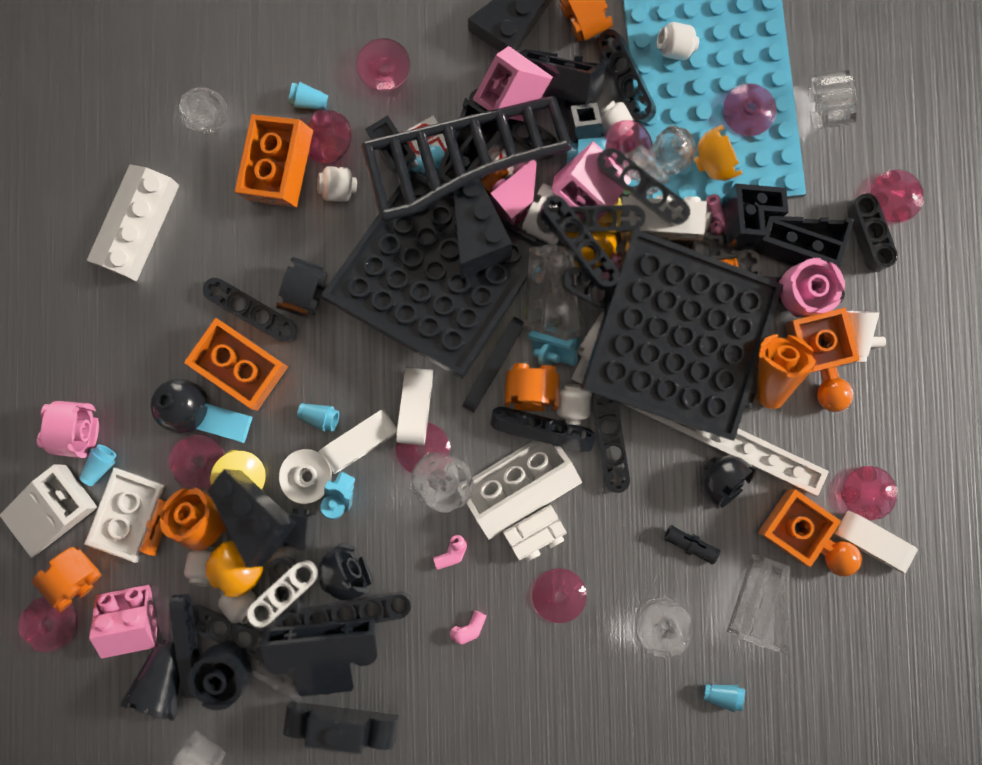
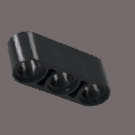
[847,193,898,272]

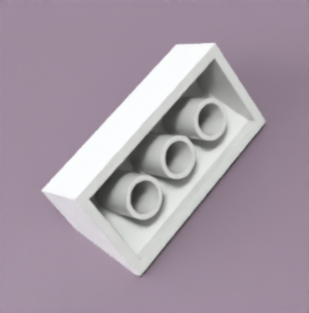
[87,164,179,282]
[457,440,582,539]

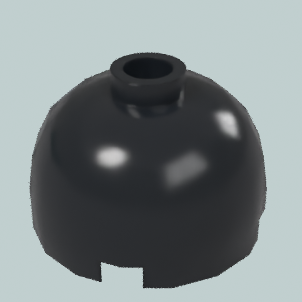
[150,379,208,434]
[702,455,757,509]
[319,543,372,601]

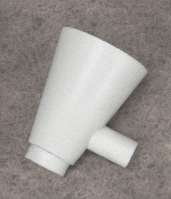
[847,311,886,362]

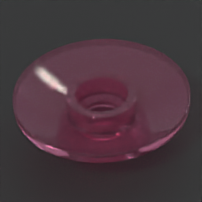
[357,38,410,91]
[723,83,777,136]
[604,120,653,174]
[396,423,450,476]
[532,568,587,623]

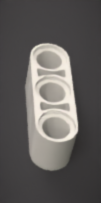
[397,367,433,445]
[319,409,397,474]
[834,511,918,574]
[247,561,319,627]

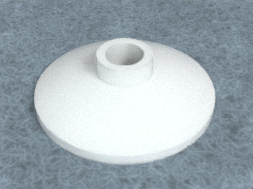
[279,449,332,504]

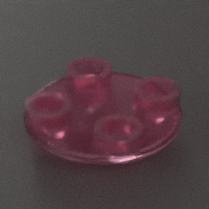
[307,110,352,163]
[871,170,924,223]
[841,466,897,520]

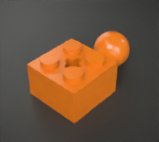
[785,307,860,412]
[757,489,862,577]

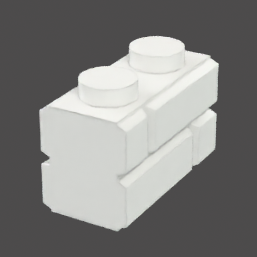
[503,504,567,562]

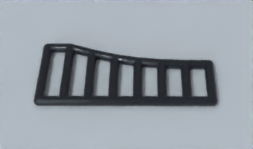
[361,96,572,221]

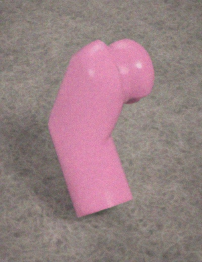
[706,194,725,235]
[433,535,467,570]
[450,610,487,645]

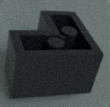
[722,183,789,249]

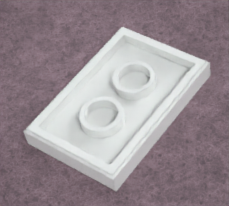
[84,467,166,563]

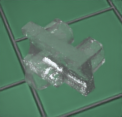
[622,145,669,196]

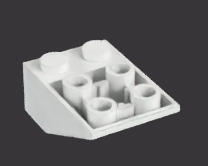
[0,465,98,558]

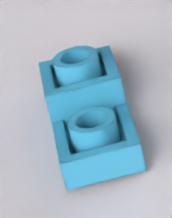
[196,403,253,443]

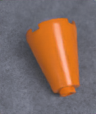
[757,334,816,409]

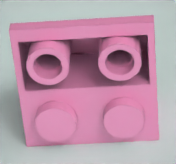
[473,46,553,121]
[552,142,631,221]
[491,160,537,226]
[89,585,158,659]

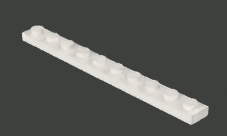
[571,357,829,496]

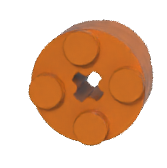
[559,0,613,42]
[504,363,560,412]
[160,488,227,551]
[32,547,102,613]

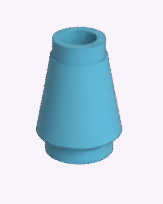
[288,82,328,111]
[297,403,339,432]
[79,444,117,486]
[703,684,745,713]

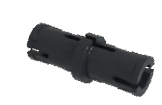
[664,525,720,565]

